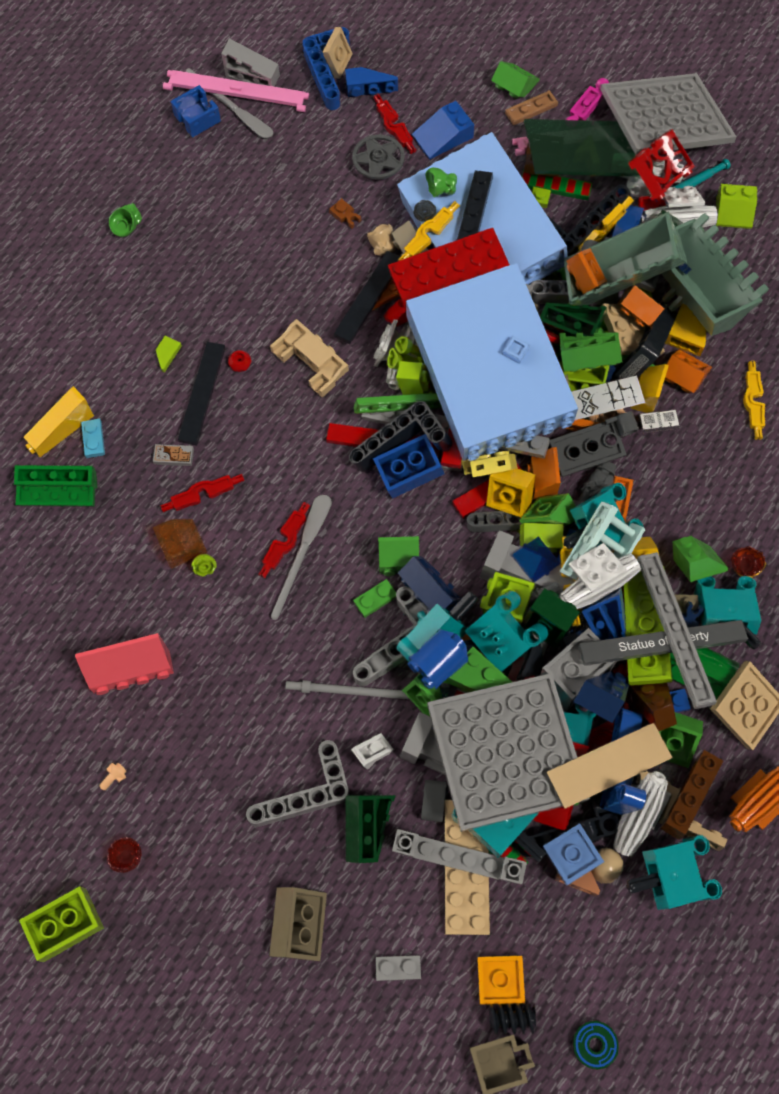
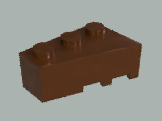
[627,679,677,731]

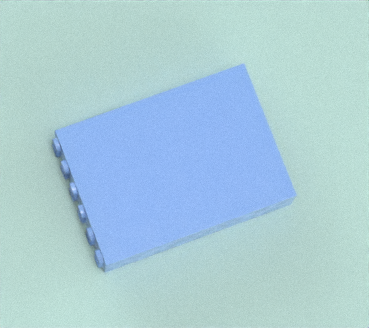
[397,132,568,285]
[406,263,578,461]

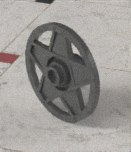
[352,134,405,180]

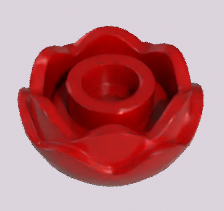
[228,350,252,372]

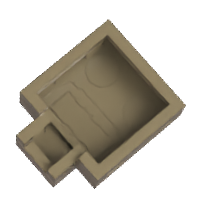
[469,1034,535,1094]

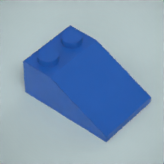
[412,101,474,160]

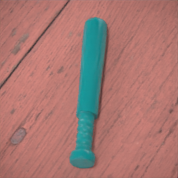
[673,159,731,189]

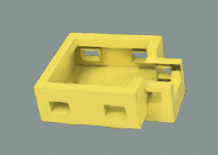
[462,451,518,477]

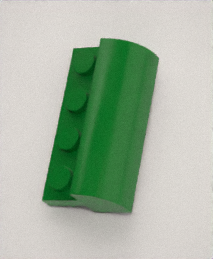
[14,465,97,507]
[671,648,739,700]

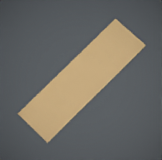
[547,723,673,808]

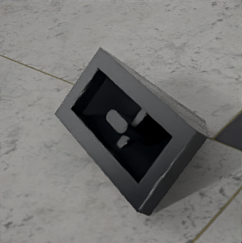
[516,643,544,681]

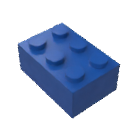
[373,434,445,499]

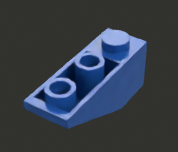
[345,67,398,97]

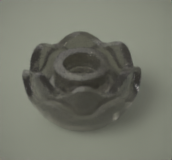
[413,200,436,222]

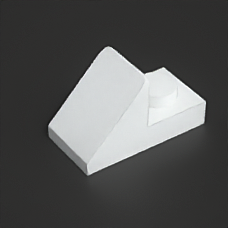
[351,733,394,770]

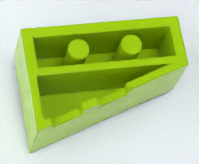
[559,361,610,392]

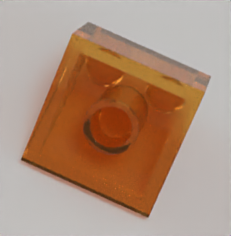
[153,519,207,569]

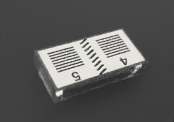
[638,409,680,434]

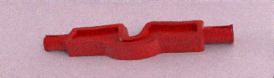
[373,94,416,154]
[160,473,245,513]
[258,502,310,579]

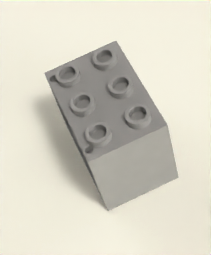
[540,628,616,711]

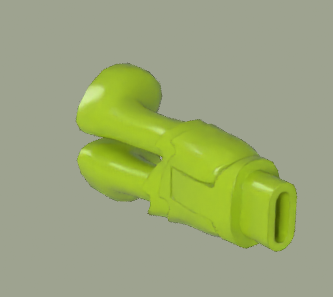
[387,336,426,370]

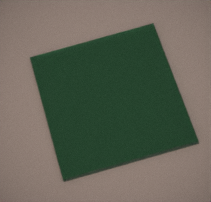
[523,119,654,177]

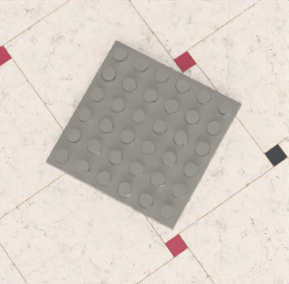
[600,73,736,155]
[427,673,590,832]

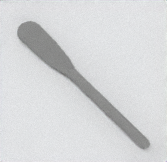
[186,68,273,138]
[271,495,332,620]

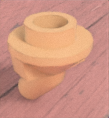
[100,763,126,790]

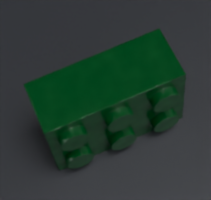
[521,588,580,649]

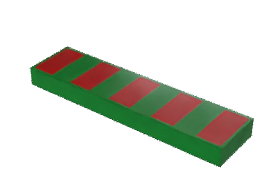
[522,169,592,201]

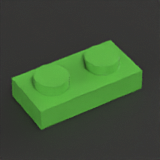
[353,579,396,618]

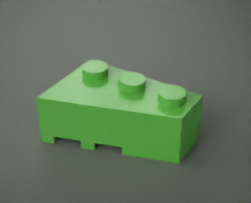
[560,333,622,372]
[444,647,512,693]

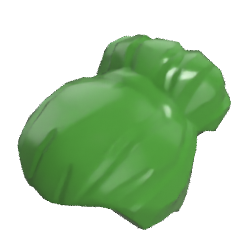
[425,167,457,198]
[109,203,142,237]

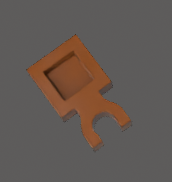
[329,198,362,229]

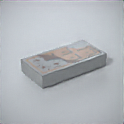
[153,444,194,466]

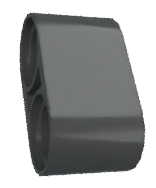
[421,780,446,822]

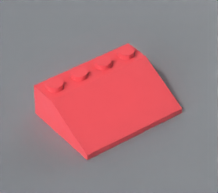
[75,633,174,695]

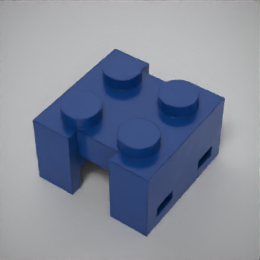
[170,85,221,138]

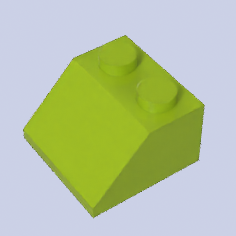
[716,184,757,229]

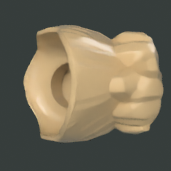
[367,224,396,256]

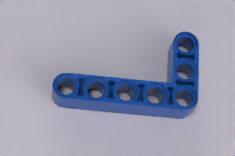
[302,27,350,110]
[600,708,646,815]

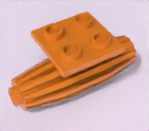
[729,766,779,832]

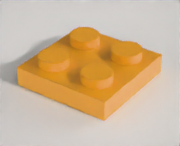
[477,956,525,1005]

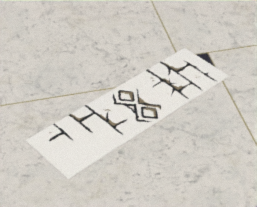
[572,375,645,420]

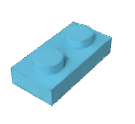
[81,419,105,458]

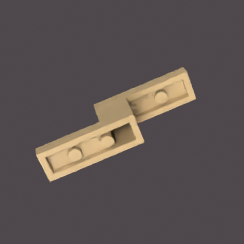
[640,771,727,851]

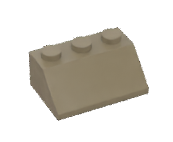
[269,887,327,961]

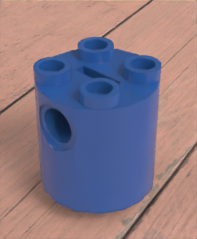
[407,629,468,690]

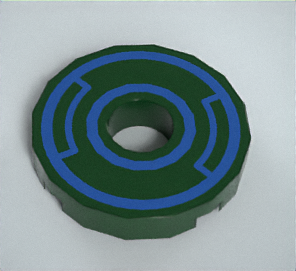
[573,1021,619,1070]

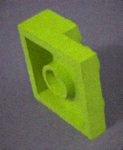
[480,572,535,623]

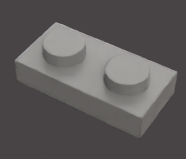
[376,956,421,981]

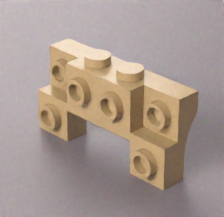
[270,319,349,397]

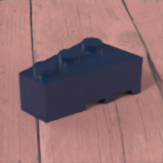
[398,556,464,612]
[574,672,629,723]

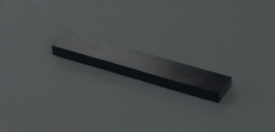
[334,251,400,344]
[178,342,226,446]

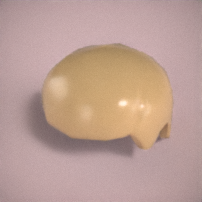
[591,848,623,884]

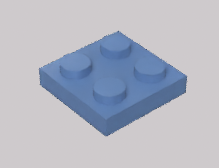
[542,823,604,886]

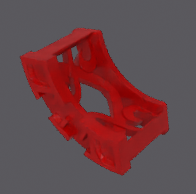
[628,129,695,202]

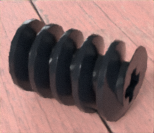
[489,1003,536,1035]

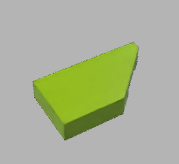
[156,336,182,373]

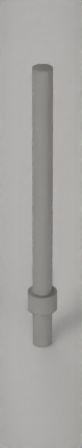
[286,680,408,699]

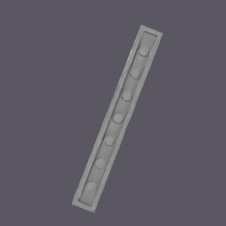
[637,552,717,709]

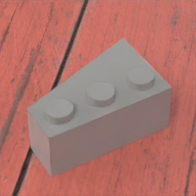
[221,38,280,87]

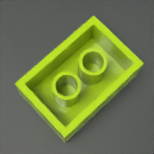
[19,886,104,962]

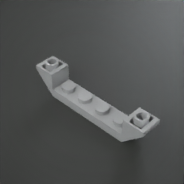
[392,829,527,885]

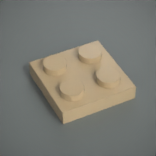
[323,27,353,79]

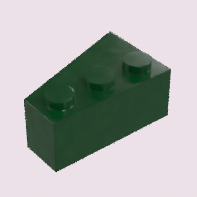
[346,795,396,863]

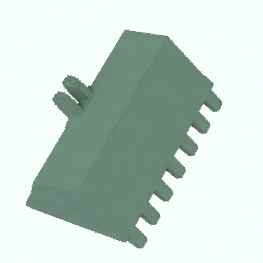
[564,212,687,306]
[661,213,769,336]

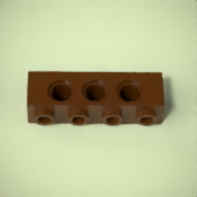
[660,750,723,840]

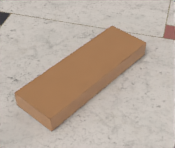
[505,90,558,126]

